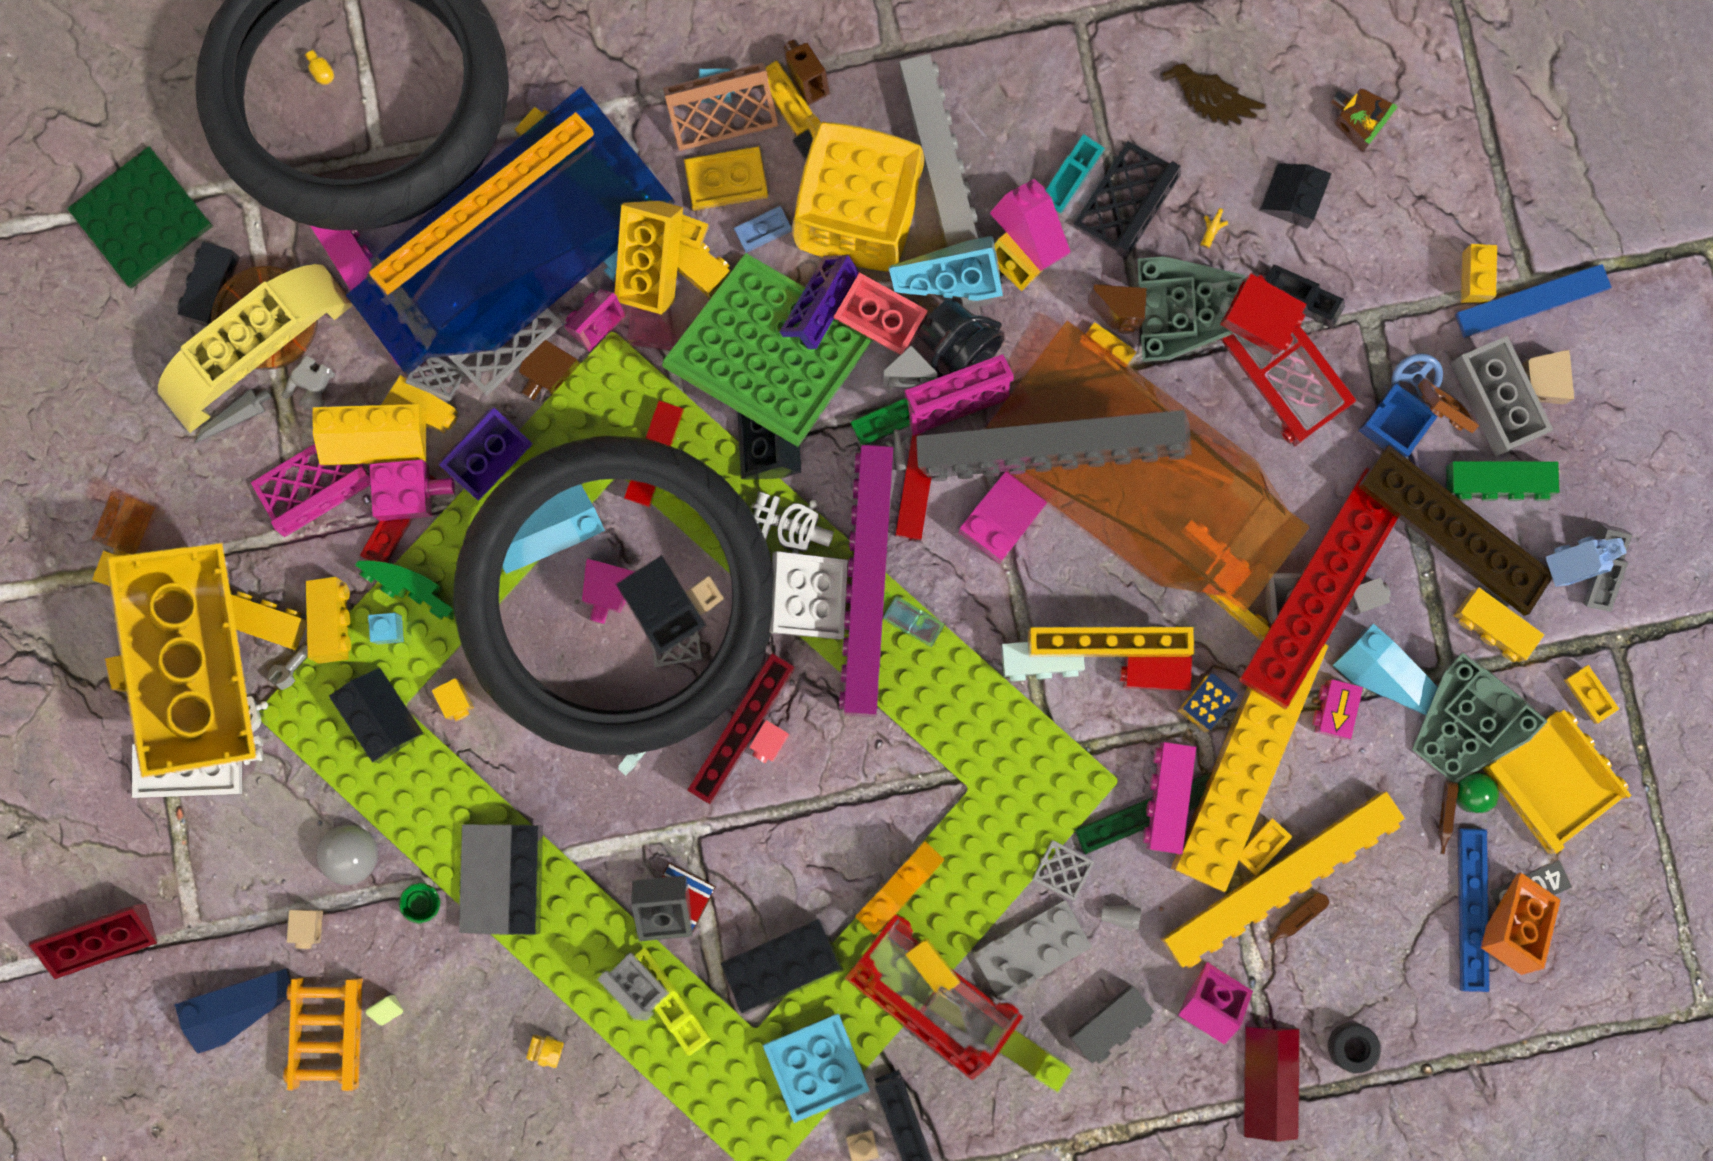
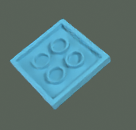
[763,1013,870,1123]

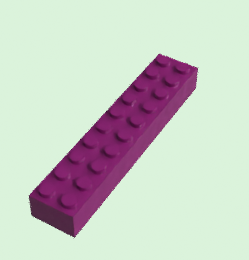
[839,445,893,717]

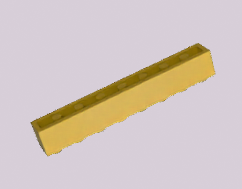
[92,549,307,651]

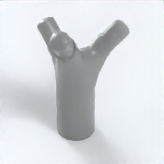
[885,430,910,471]

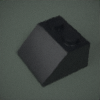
[1259,163,1332,229]

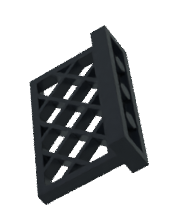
[1073,141,1181,259]

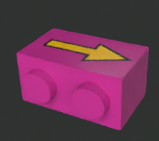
[1312,679,1363,740]

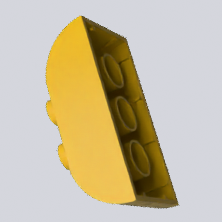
[108,543,257,778]

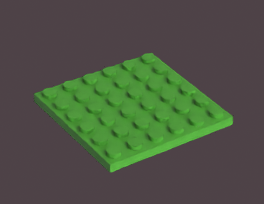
[662,253,873,447]

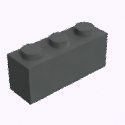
[1069,984,1155,1064]

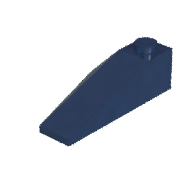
[174,968,291,1054]

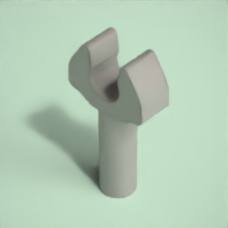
[267,645,308,690]

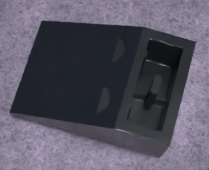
[616,555,706,655]

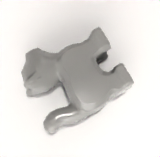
[281,355,336,410]

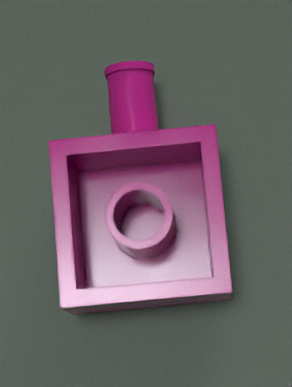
[370,460,455,521]

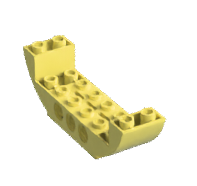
[158,264,355,433]

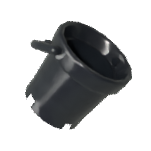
[918,298,1005,378]

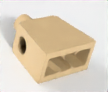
[1522,350,1574,404]

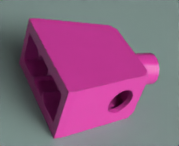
[582,559,635,624]

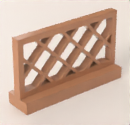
[663,63,778,151]

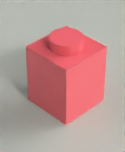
[749,720,789,763]

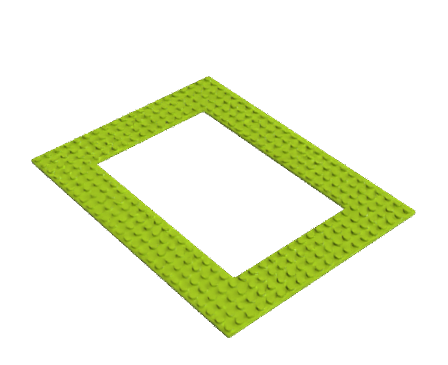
[259,332,1117,1161]

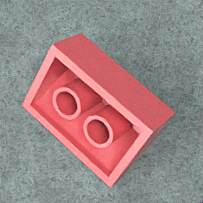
[834,273,928,355]

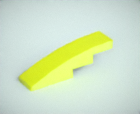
[634,948,711,1056]

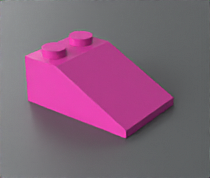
[990,178,1071,271]
[564,289,625,352]
[958,471,1048,564]

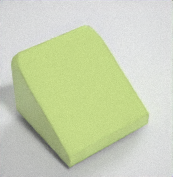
[365,995,403,1025]

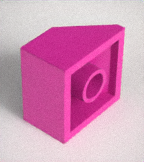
[1178,962,1253,1045]

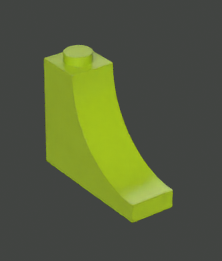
[983,1023,1072,1093]

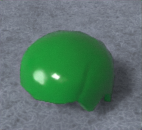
[1456,773,1499,814]
[399,883,441,924]

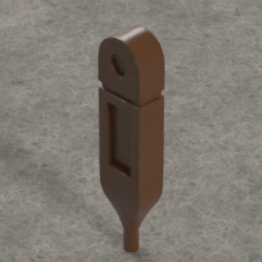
[1438,781,1458,854]
[1268,893,1329,944]

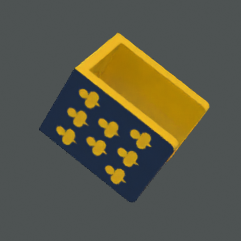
[1177,674,1238,732]

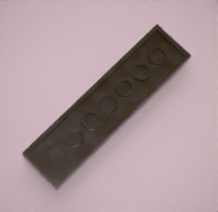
[1358,445,1552,616]

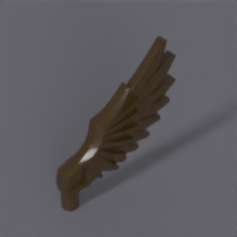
[1160,63,1267,126]

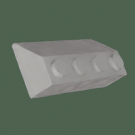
[1450,336,1553,457]

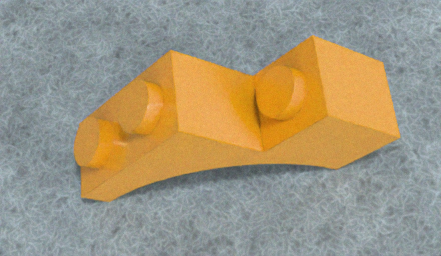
[855,841,945,935]

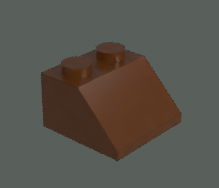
[1088,284,1147,334]

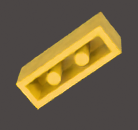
[306,577,351,664]
[1454,587,1545,662]

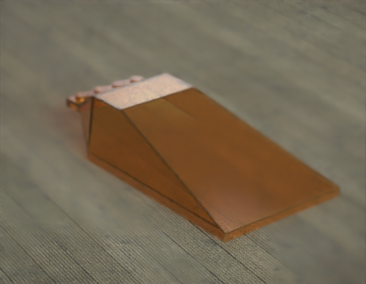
[985,320,1310,612]

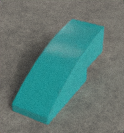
[1045,134,1106,214]

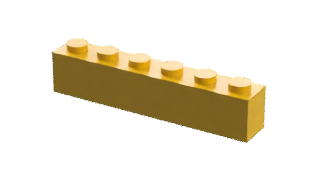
[1028,627,1194,657]

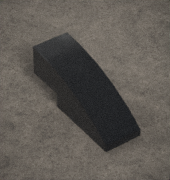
[1265,264,1345,329]

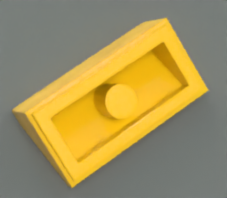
[905,937,960,996]

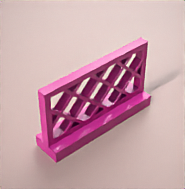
[905,354,1014,435]
[251,444,371,537]

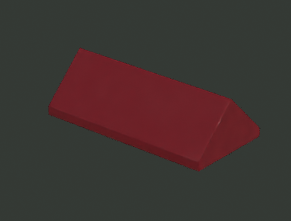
[29,904,157,980]
[1243,1026,1300,1142]

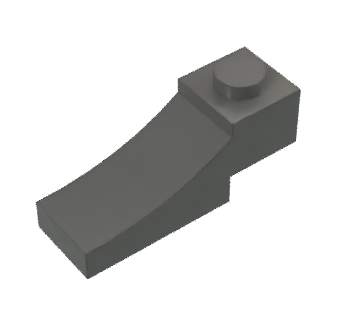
[1583,524,1633,612]

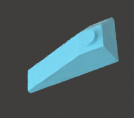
[889,236,1003,301]
[502,484,605,574]
[1332,624,1438,715]

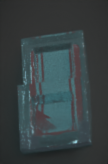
[883,596,945,647]

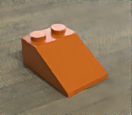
[1481,872,1561,975]

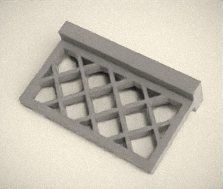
[442,279,563,396]

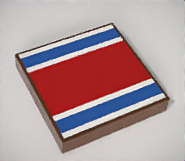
[661,862,717,932]

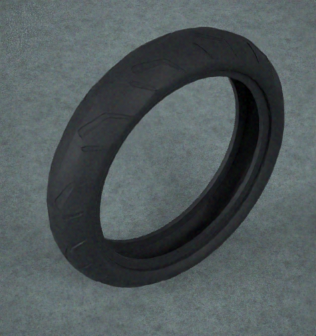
[195,0,509,231]
[453,436,773,755]

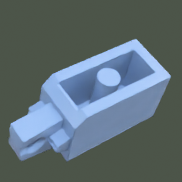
[1546,536,1626,587]

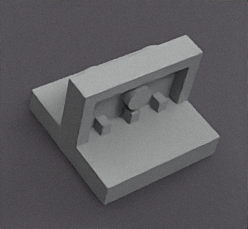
[598,953,669,1021]

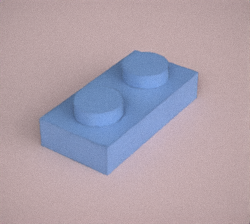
[734,206,792,253]

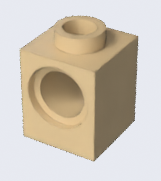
[287,909,323,949]

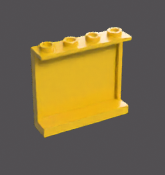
[1482,710,1632,854]

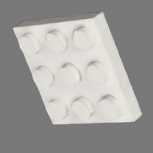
[769,552,848,639]

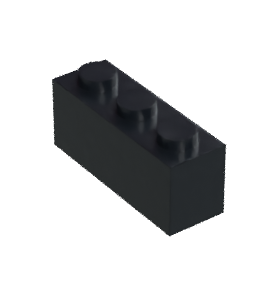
[177,241,240,327]

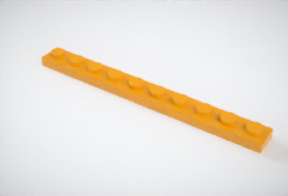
[369,112,594,295]

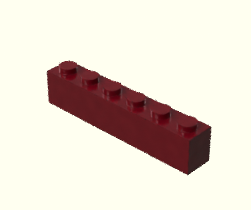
[687,653,796,805]

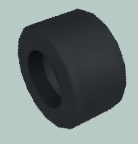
[1328,1022,1381,1074]

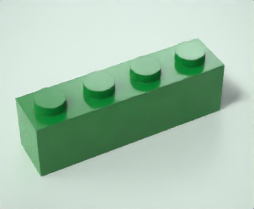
[1446,461,1560,501]

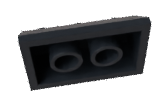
[737,411,801,480]
[329,668,424,764]

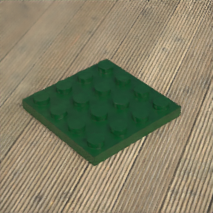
[67,146,213,289]

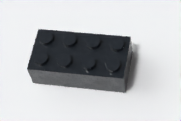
[720,919,844,1014]

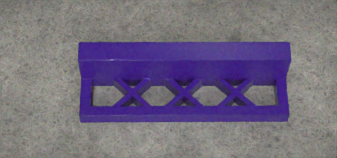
[780,255,860,349]

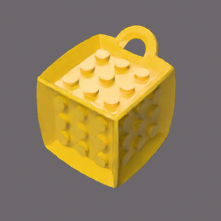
[792,114,924,272]

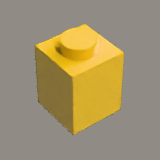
[432,678,474,722]

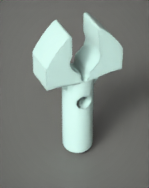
[618,752,646,776]

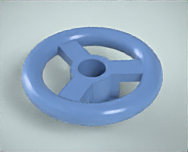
[1391,353,1443,401]

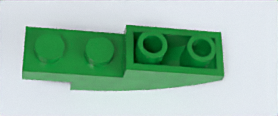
[355,561,454,620]

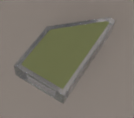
[926,986,972,1036]

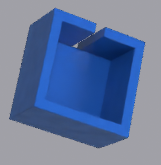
[1358,384,1438,458]

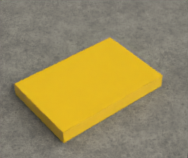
[684,146,769,211]

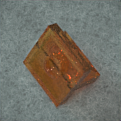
[92,491,155,555]

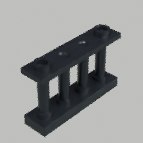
[874,1069,933,1161]

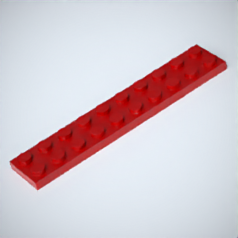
[1239,467,1398,709]

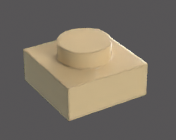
[686,576,724,615]
[846,1129,879,1161]

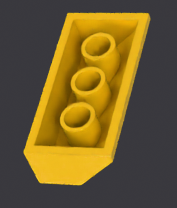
[615,201,683,315]
[313,404,426,465]

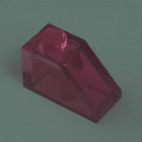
[627,308,679,351]

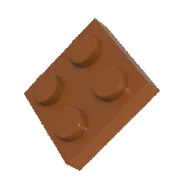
[1417,378,1480,434]

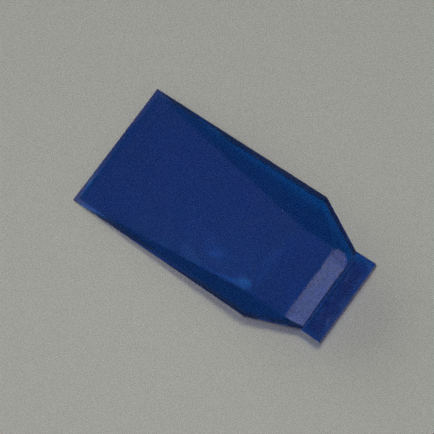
[346,86,676,375]

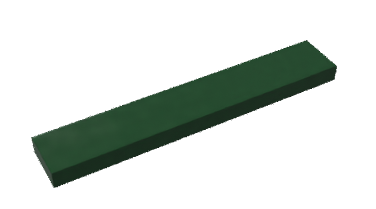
[1075,772,1212,855]

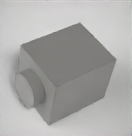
[1350,577,1391,615]

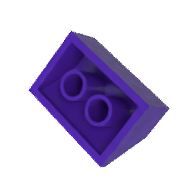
[437,406,533,501]

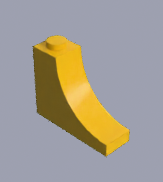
[381,375,458,434]

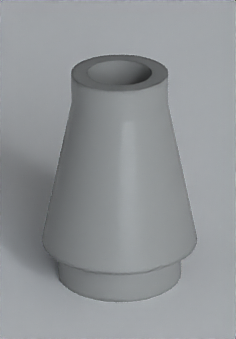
[1101,904,1142,931]

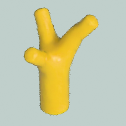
[1200,208,1228,249]

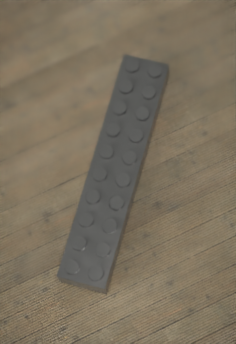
[917,410,1192,481]

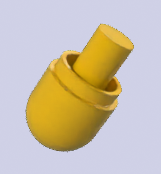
[305,50,334,85]

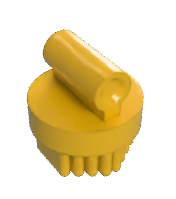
[526,1035,564,1068]

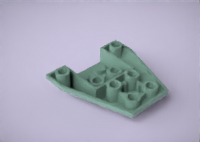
[1138,256,1245,362]
[1412,652,1548,782]

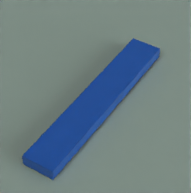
[1455,264,1612,338]
[1458,829,1490,992]

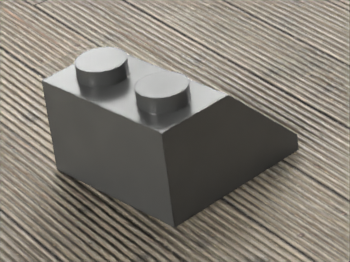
[631,875,693,941]

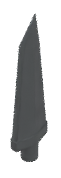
[194,388,272,444]

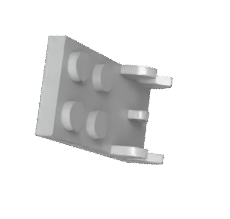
[972,900,1092,1001]

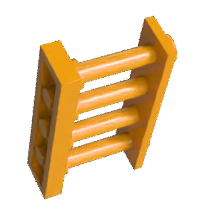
[283,977,363,1091]

